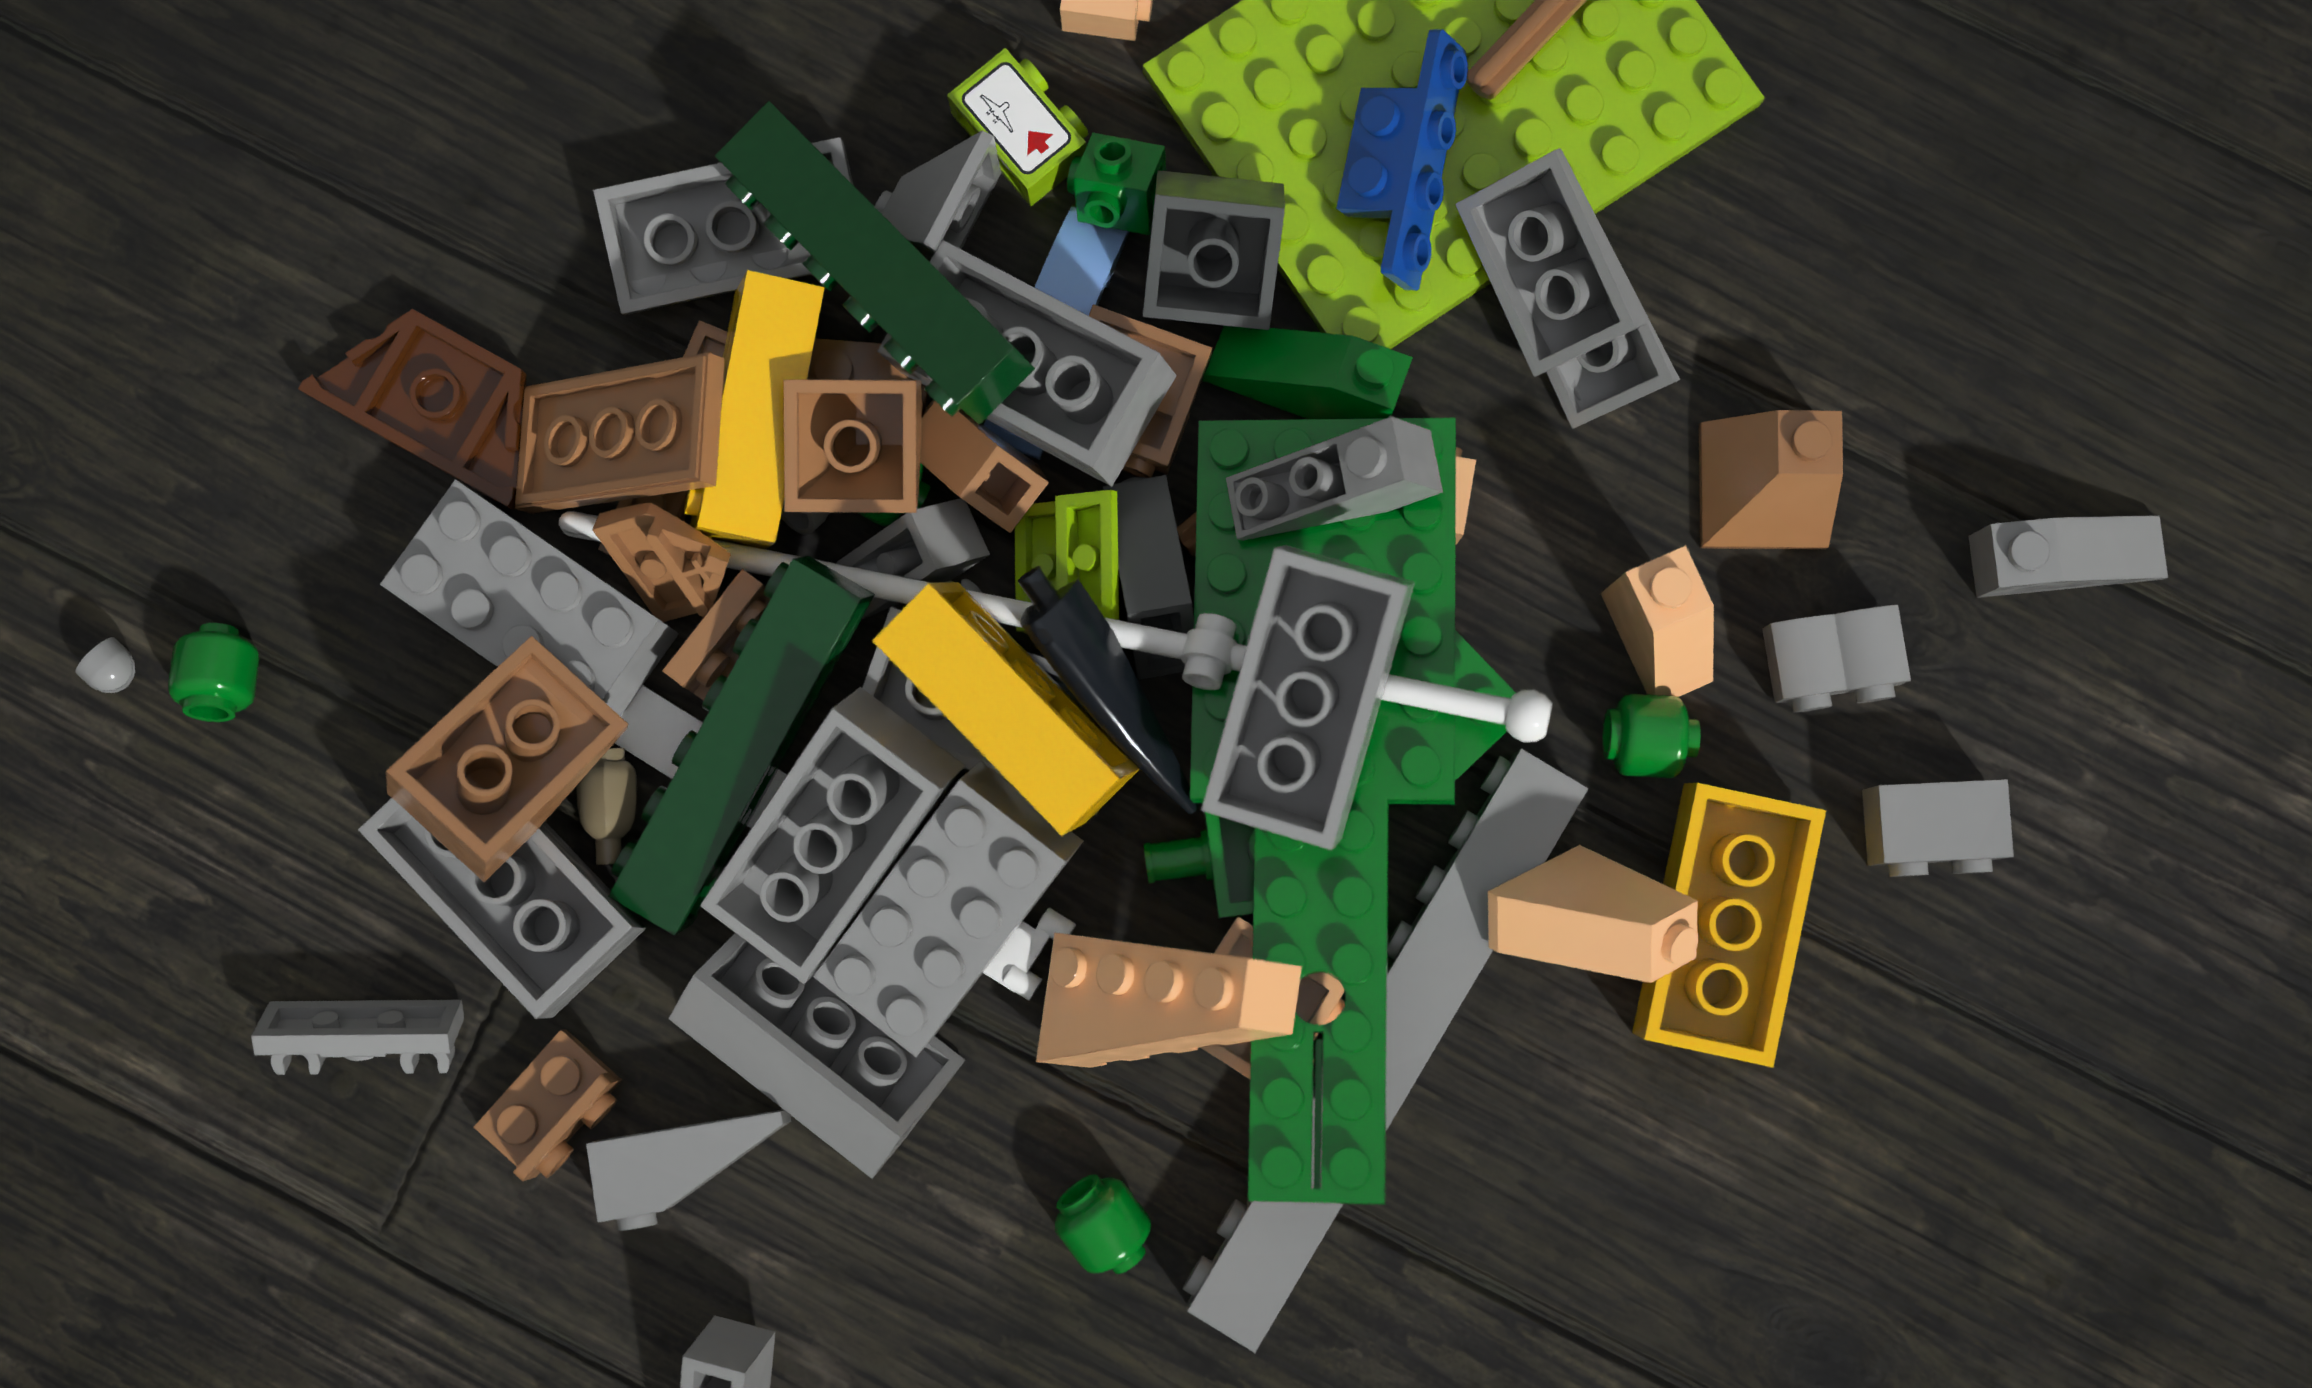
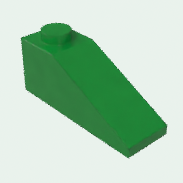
[1203,325,1413,419]

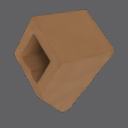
[920,399,1049,533]

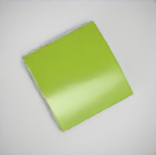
[1015,490,1119,633]

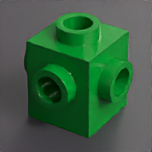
[1067,132,1166,235]

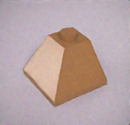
[784,379,922,513]
[1699,410,1843,550]

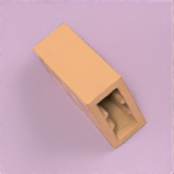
[1601,546,1714,697]
[1488,845,1698,983]

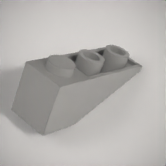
[1226,416,1443,541]

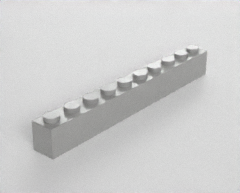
[1183,749,1588,1353]

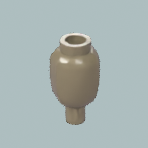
[576,748,638,865]

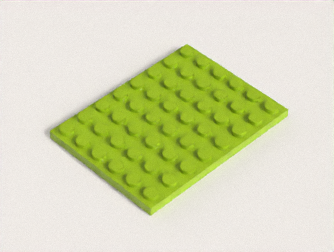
[1143,0,1765,349]

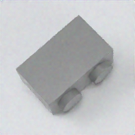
[1862,779,2014,877]

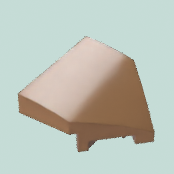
[592,503,731,622]

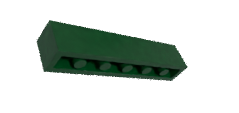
[715,101,1035,425]
[608,556,875,936]

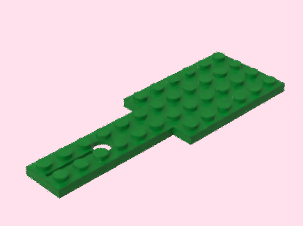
[1190,418,1456,1205]

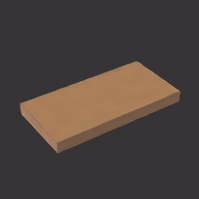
[515,352,725,514]

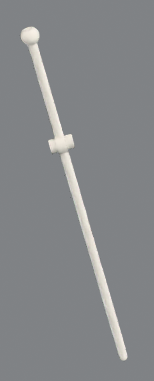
[559,511,1552,742]

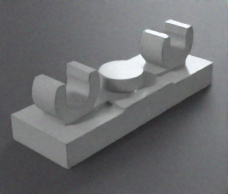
[251,1000,464,1075]

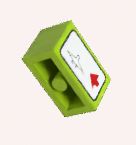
[947,48,1089,207]

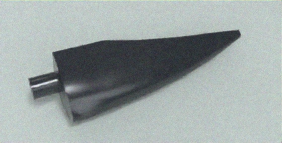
[1018,566,1199,814]

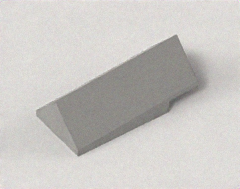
[1455,148,1680,429]

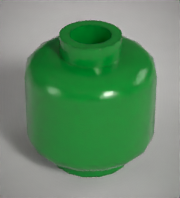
[168,623,259,722]
[1602,694,1701,778]
[1055,1174,1151,1274]

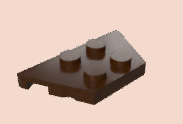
[298,309,527,510]

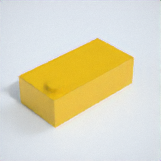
[684,270,825,549]
[872,582,1140,836]
[1632,783,1826,1067]

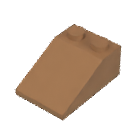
[386,635,629,882]

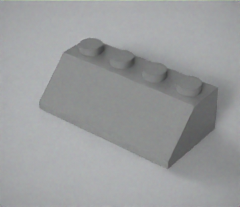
[668,933,965,1179]

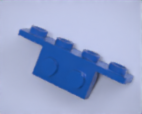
[1336,29,1468,291]

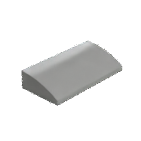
[593,137,853,315]

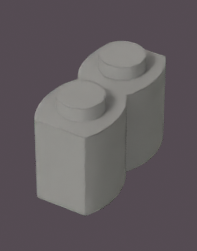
[1762,605,1911,712]

